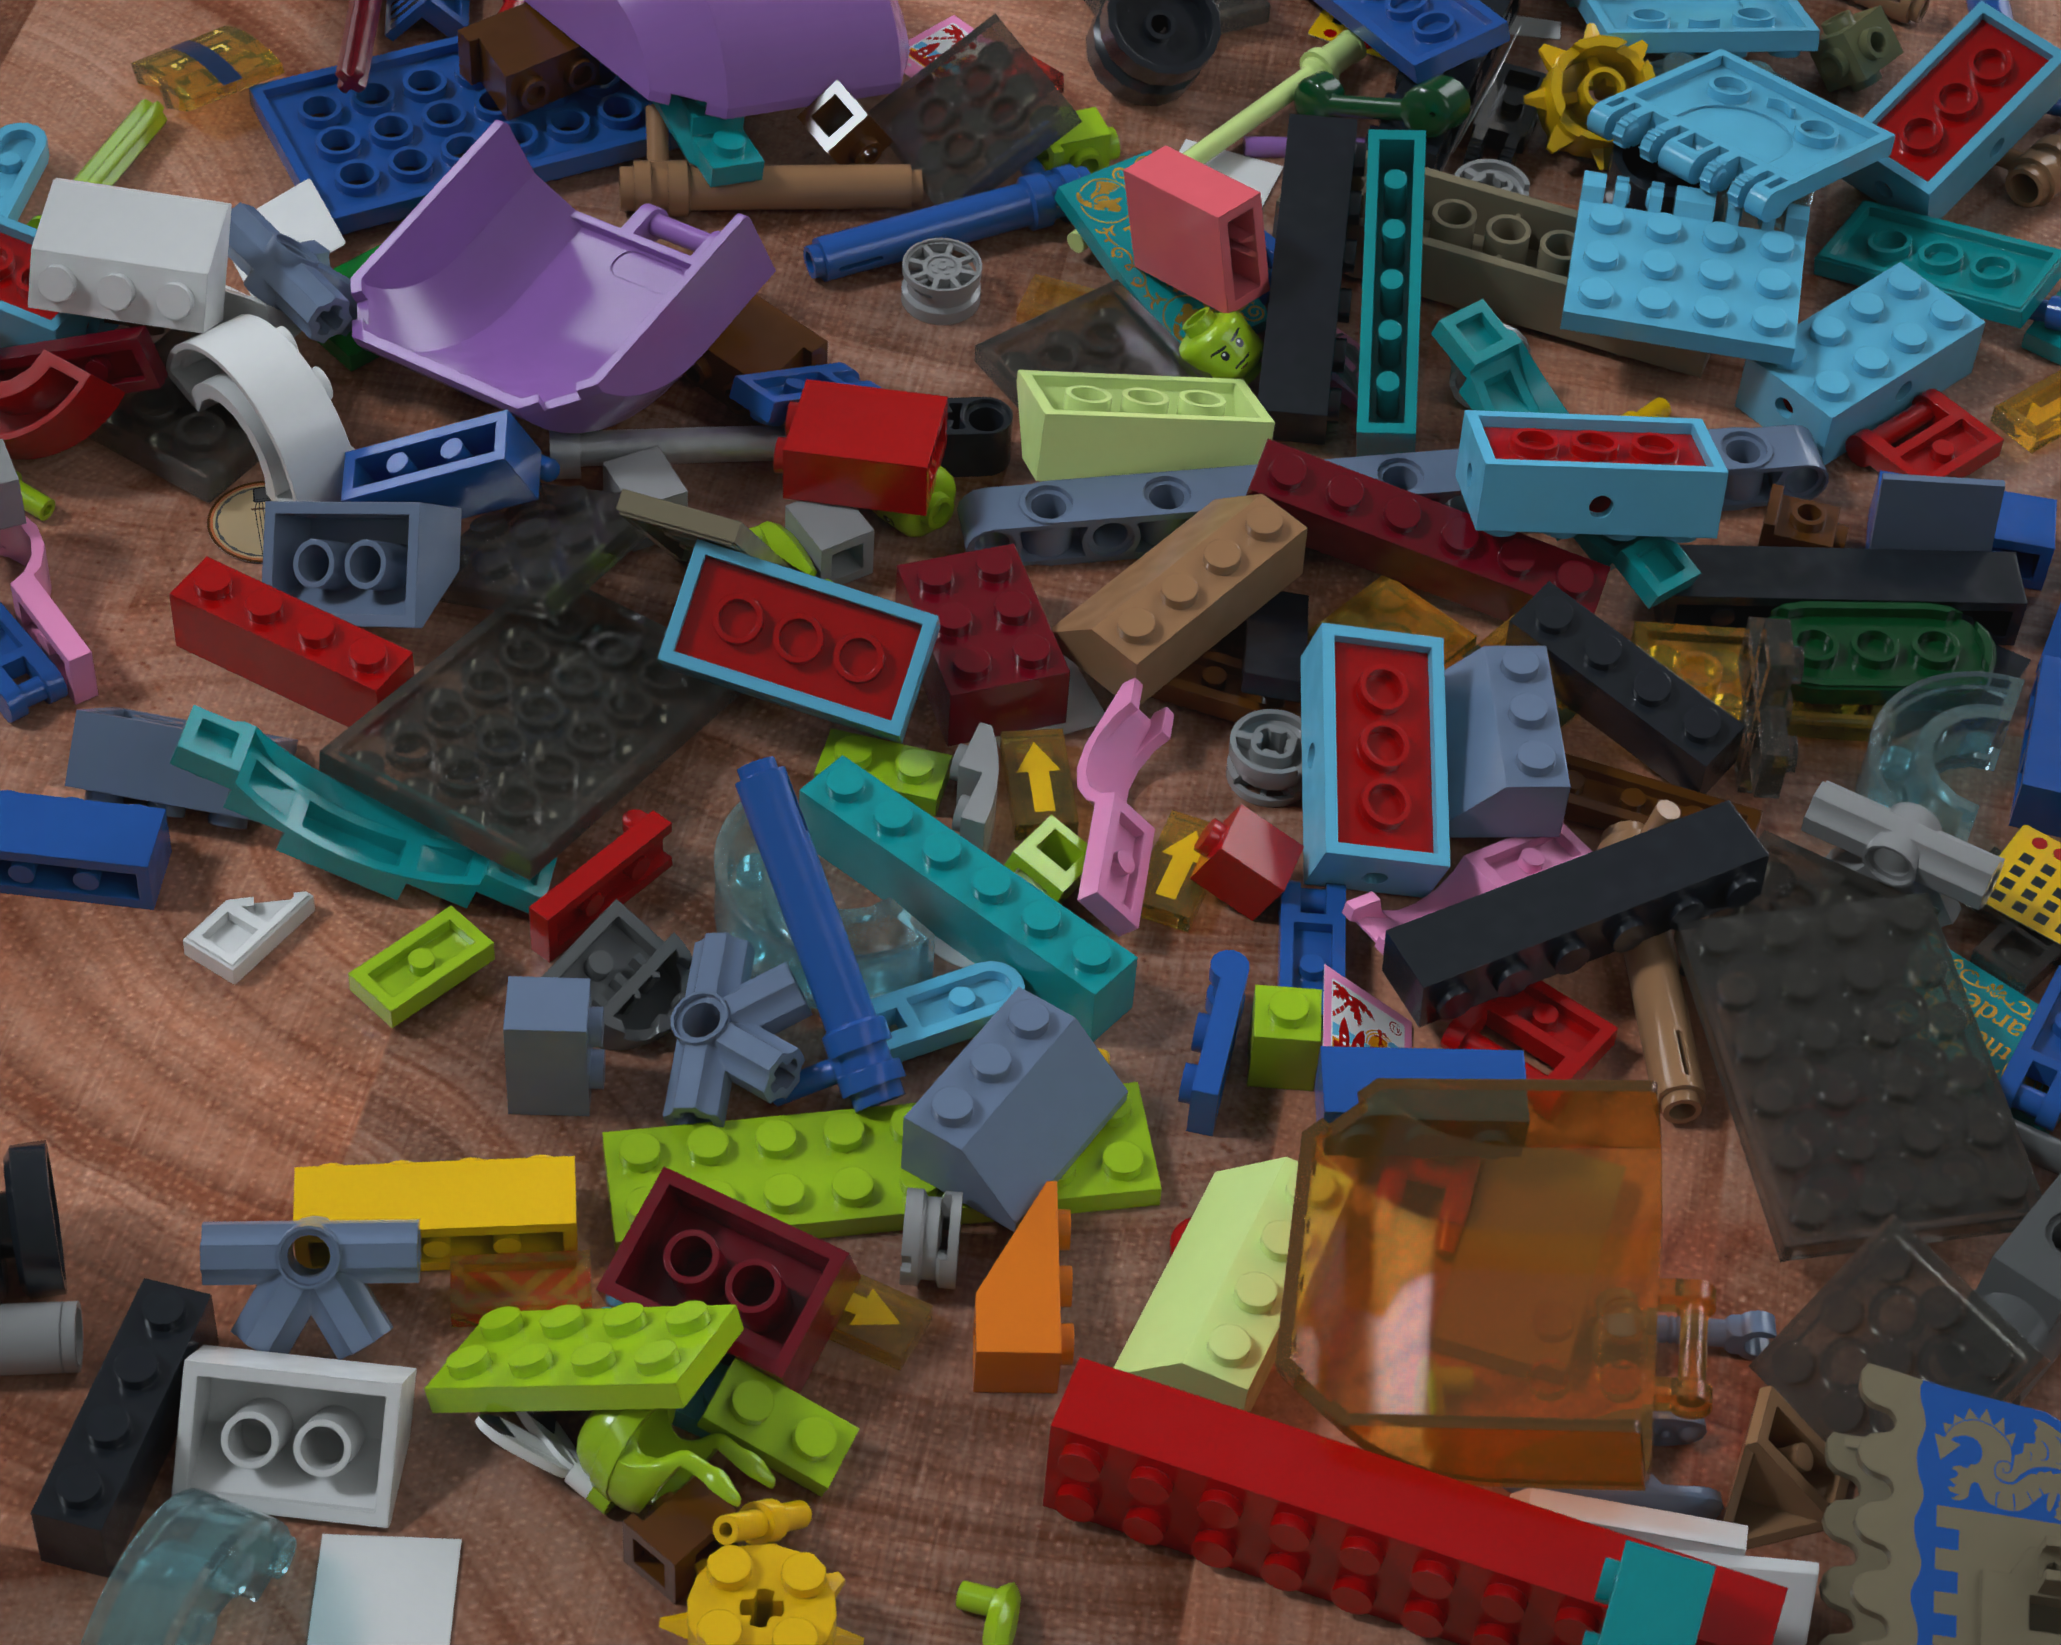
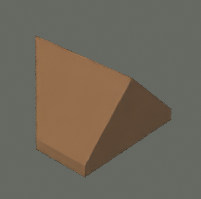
[1722,1385,1849,1550]

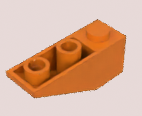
[972,1181,1074,1394]

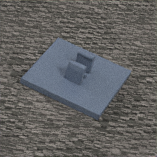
[1869,473,2005,551]

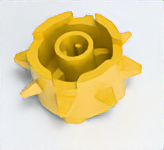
[1523,23,1655,171]
[659,1543,864,1645]

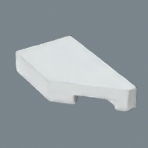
[183,891,315,985]

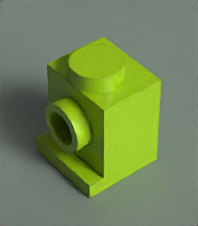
[1032,107,1120,173]
[1004,814,1087,904]

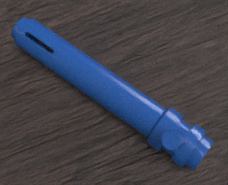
[803,141,1091,282]
[735,756,906,1112]

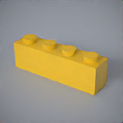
[293,1155,578,1271]

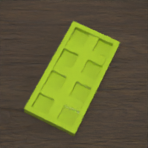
[424,1301,744,1413]

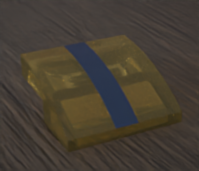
[131,25,285,112]

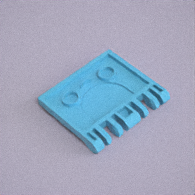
[1566,0,1820,60]
[1587,48,1896,223]
[1560,170,1810,366]

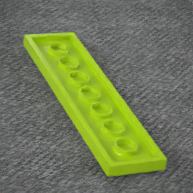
[602,1082,1162,1253]

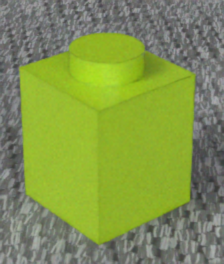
[1247,985,1322,1091]

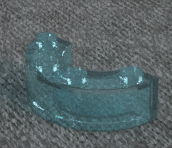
[1855,671,2025,842]
[714,801,935,1009]
[80,1488,296,1645]

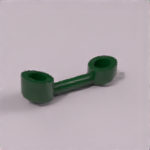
[1294,71,1471,138]

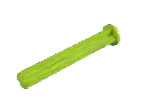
[27,99,167,229]

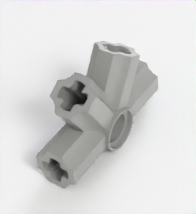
[1801,780,2005,934]

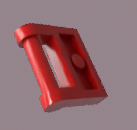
[1845,389,2004,478]
[1440,980,1618,1116]

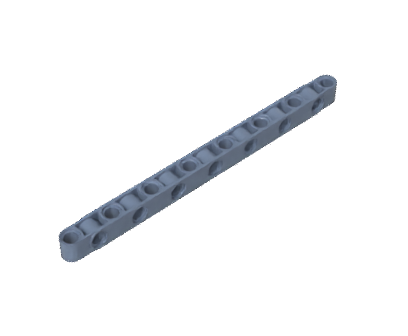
[957,425,1829,566]

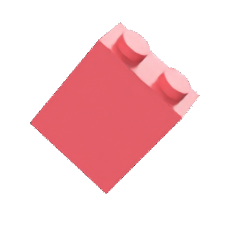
[1123,145,1270,313]

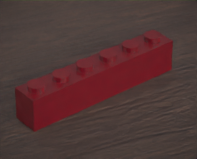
[1246,439,1611,623]

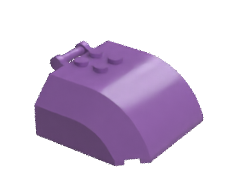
[524,0,910,119]
[350,120,776,433]

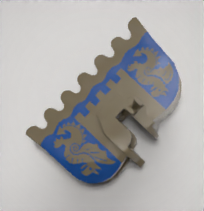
[1818,1363,2061,1645]

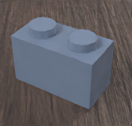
[503,976,606,1116]

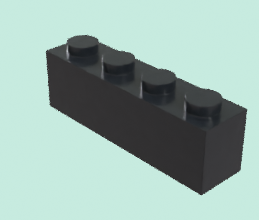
[1505,581,1745,794]
[31,1278,219,1578]

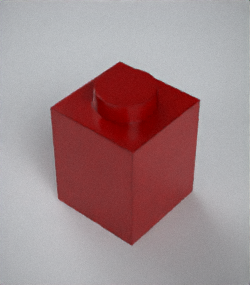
[1190,804,1304,921]

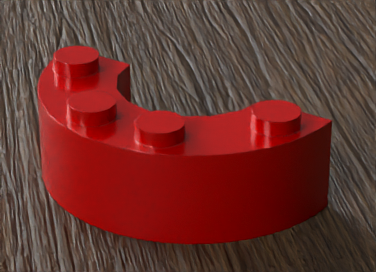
[0,349,126,460]

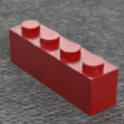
[169,557,417,743]

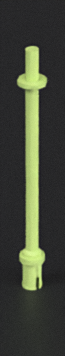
[1067,29,1366,253]

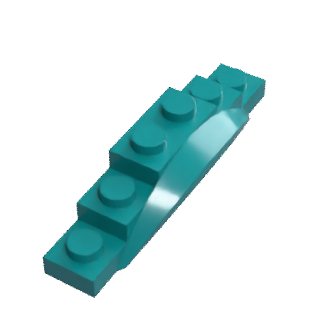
[652,94,765,187]
[1431,299,1701,609]
[169,705,557,913]

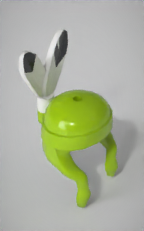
[475,1409,775,1515]

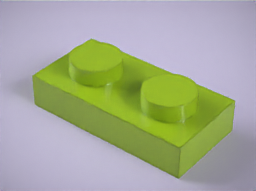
[814,728,953,817]
[348,905,495,1028]
[696,1358,860,1497]

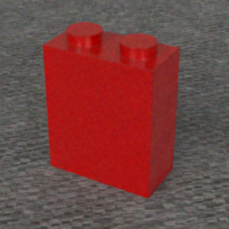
[773,379,948,516]

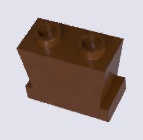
[457,2,600,121]
[682,294,828,425]

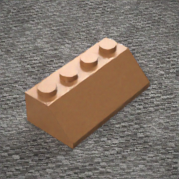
[1051,494,1307,706]

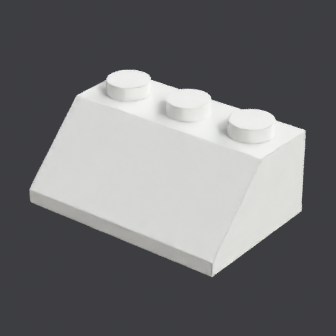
[28,178,232,334]
[171,1345,417,1528]

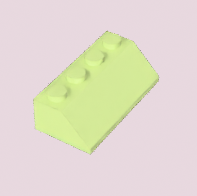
[1017,370,1275,482]
[1114,1157,1350,1412]

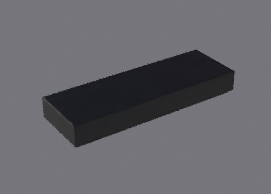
[1241,591,1309,702]

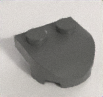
[542,899,692,1051]

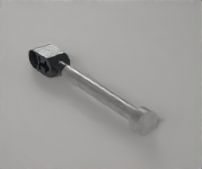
[549,397,1013,479]

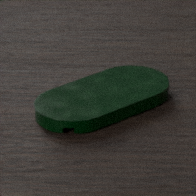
[1750,601,1997,706]

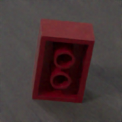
[895,543,1070,746]
[596,1166,861,1394]

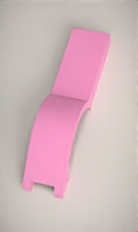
[0,516,98,705]
[1077,678,1174,937]
[1342,823,1593,955]

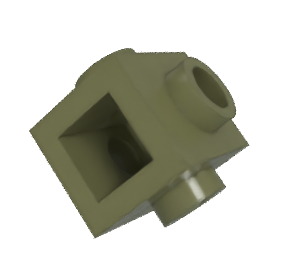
[1809,5,1904,92]

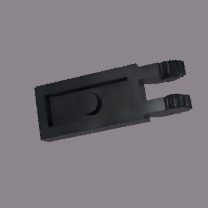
[1463,62,1547,166]

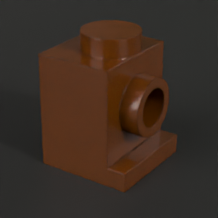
[1758,483,1849,548]
[622,1476,738,1605]

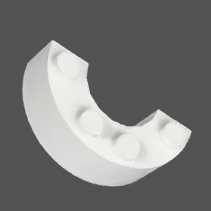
[166,314,355,502]

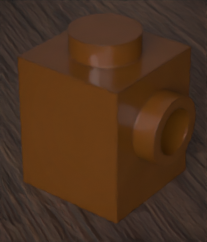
[797,79,894,164]

